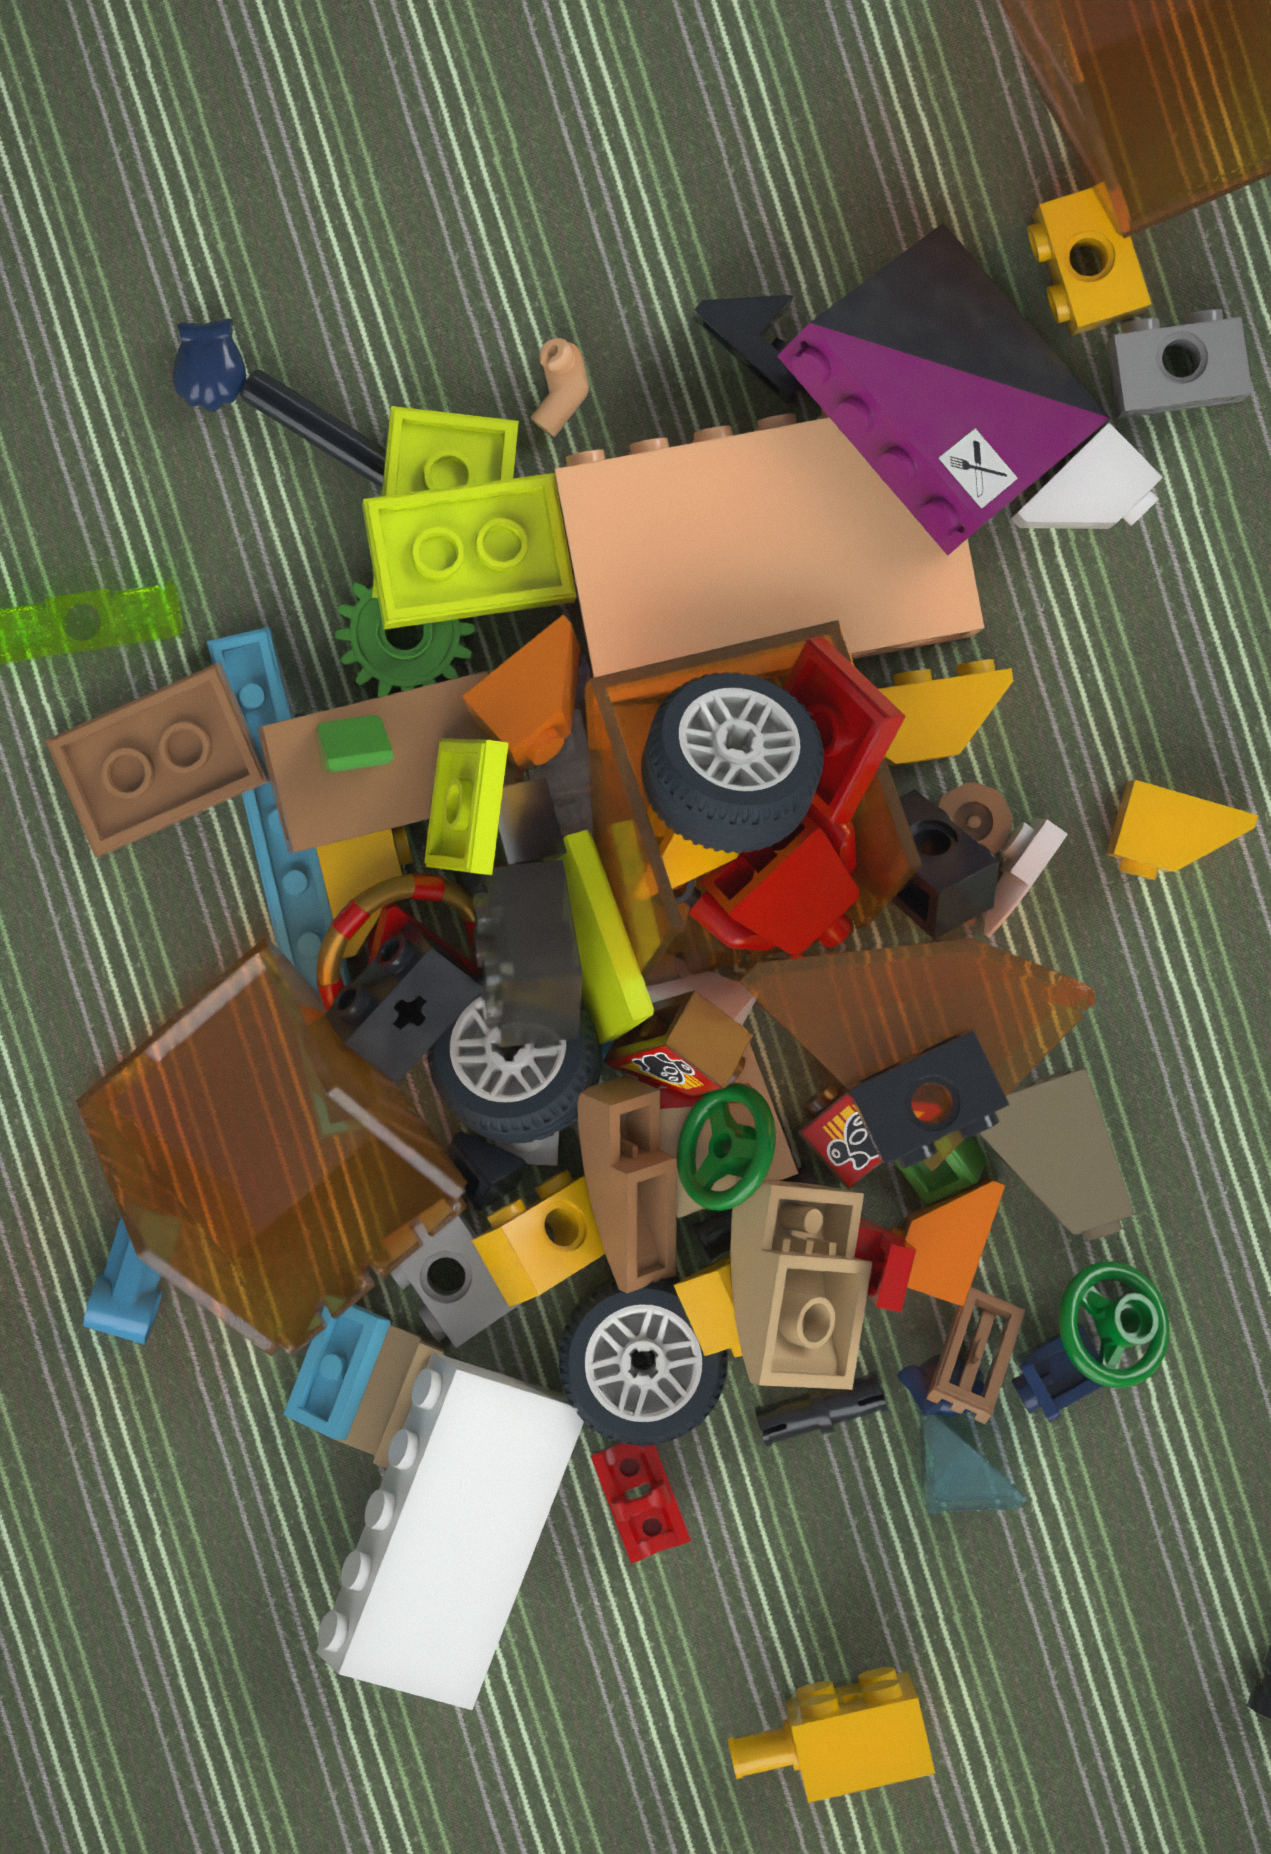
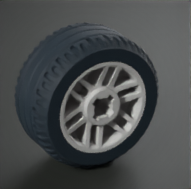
[641,672,824,853]
[428,967,602,1143]
[559,1278,728,1446]

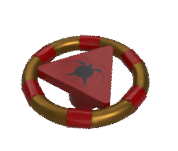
[316,873,495,1011]

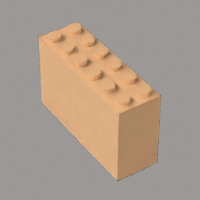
[555,409,984,707]

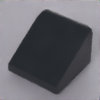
[443,1131,528,1211]

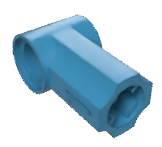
[83,1208,177,1345]

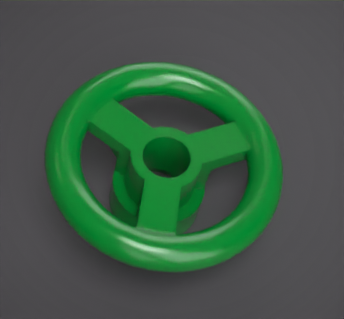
[676,1083,776,1211]
[1058,1261,1170,1388]

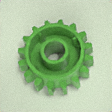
[335,569,476,697]

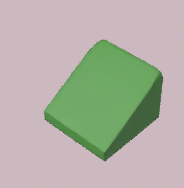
[316,715,394,773]
[894,1130,986,1206]

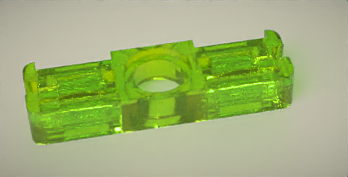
[0,580,185,666]

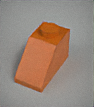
[462,615,581,774]
[890,1177,1005,1307]

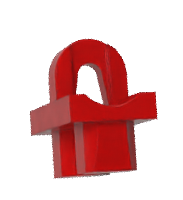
[590,1442,691,1564]

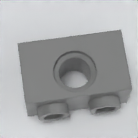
[1106,309,1252,419]
[381,1194,520,1348]

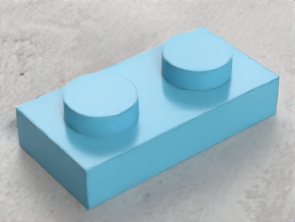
[283,1296,391,1440]

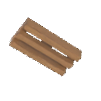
[926,1287,1025,1424]

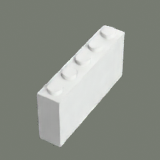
[316,1352,584,1710]

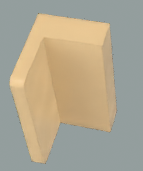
[334,1324,446,1469]

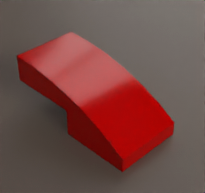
[854,1218,916,1313]

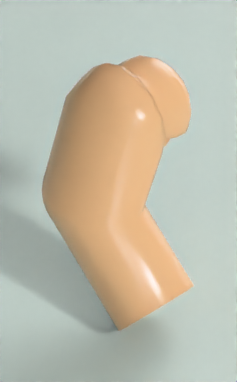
[530,338,589,438]

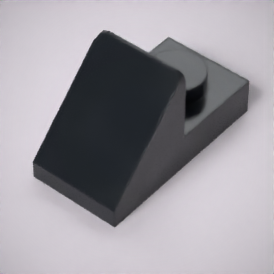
[693,295,803,404]

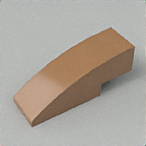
[577,1075,677,1293]

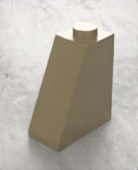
[978,1066,1135,1241]

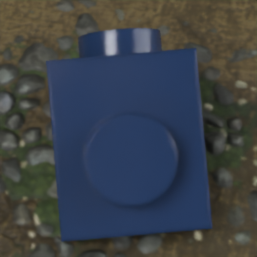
[1011,1322,1103,1422]

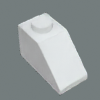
[1011,423,1163,529]

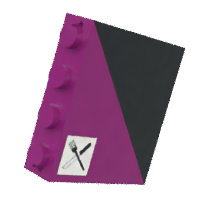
[777,222,1110,556]

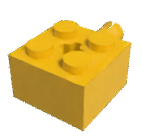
[727,1667,935,1803]

